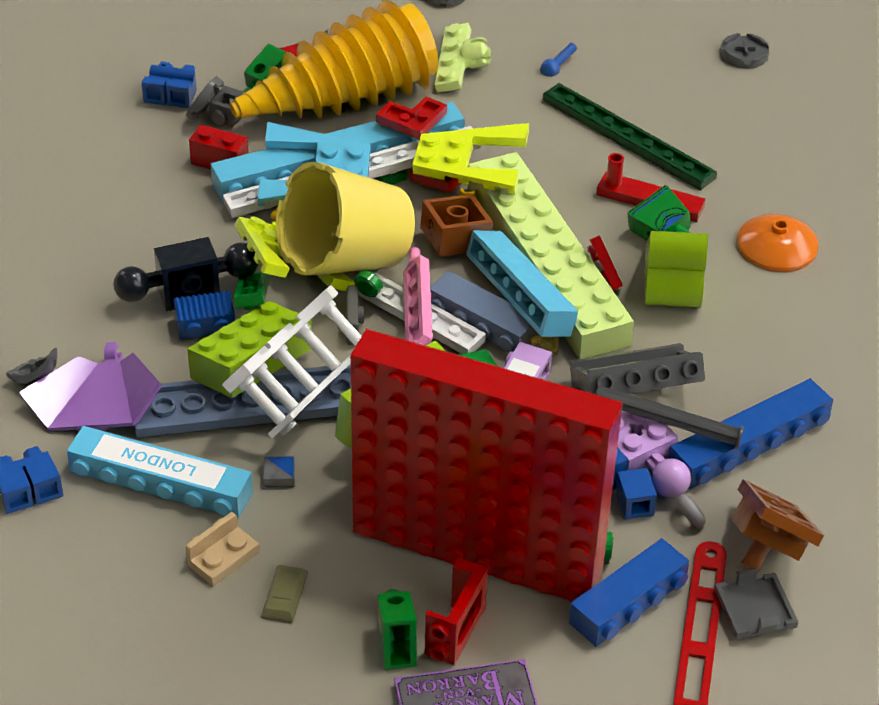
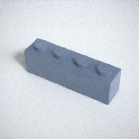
[430,270,539,352]

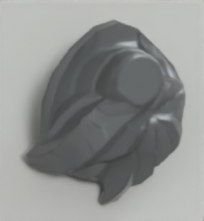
[6,347,58,386]

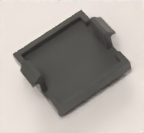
[714,568,799,640]

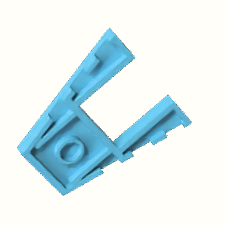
[257,122,371,206]

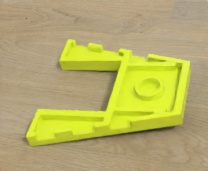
[412,123,529,194]
[234,216,355,292]

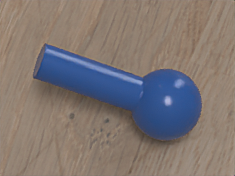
[540,43,577,76]

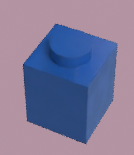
[615,468,657,520]

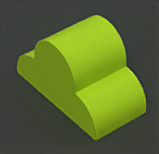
[644,231,708,308]

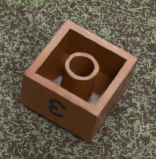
[420,194,493,257]

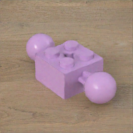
[585,391,691,498]

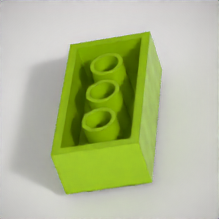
[187,301,312,398]

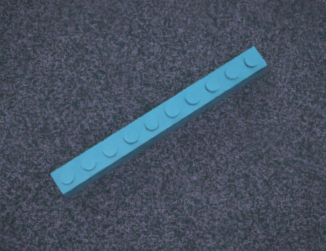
[210,101,465,203]

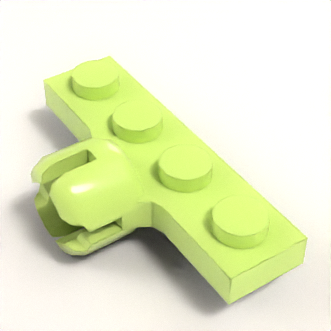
[435,23,491,93]

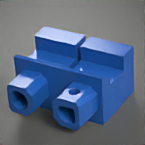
[141,61,197,109]
[0,446,64,514]

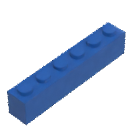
[668,378,834,490]

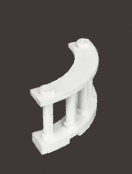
[222,285,361,438]

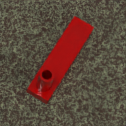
[596,153,706,222]

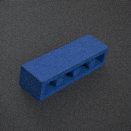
[569,538,690,647]

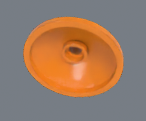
[737,214,819,272]

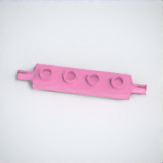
[403,247,433,346]

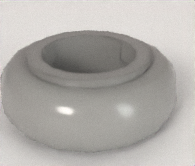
[677,494,706,528]

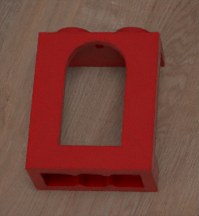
[424,557,488,666]

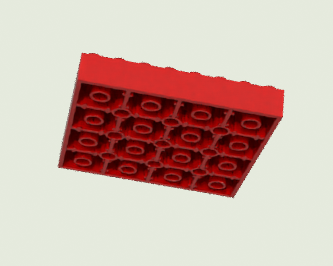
[350,329,623,602]

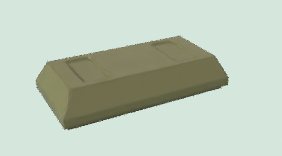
[261,565,308,623]

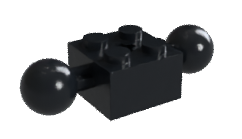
[113,237,258,312]

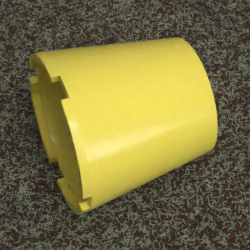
[276,162,415,276]

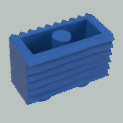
[174,290,235,339]

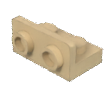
[186,512,260,586]

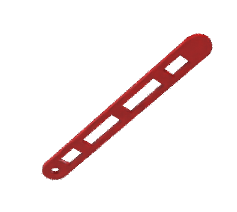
[674,541,727,705]

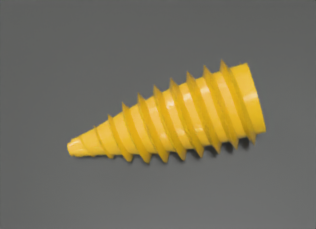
[230,0,439,119]

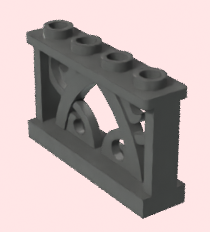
[569,343,705,394]

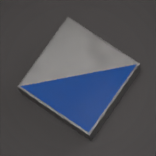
[264,456,295,486]

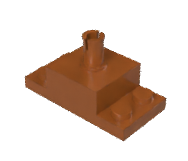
[731,479,824,572]

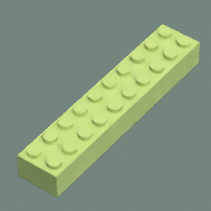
[468,152,634,359]

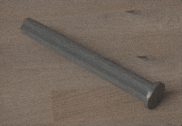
[595,386,745,450]

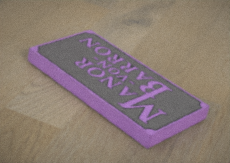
[394,659,538,705]

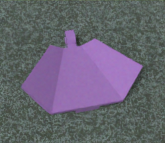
[19,342,162,432]

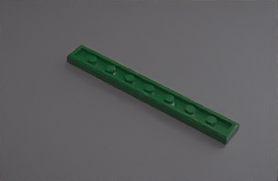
[542,83,717,191]

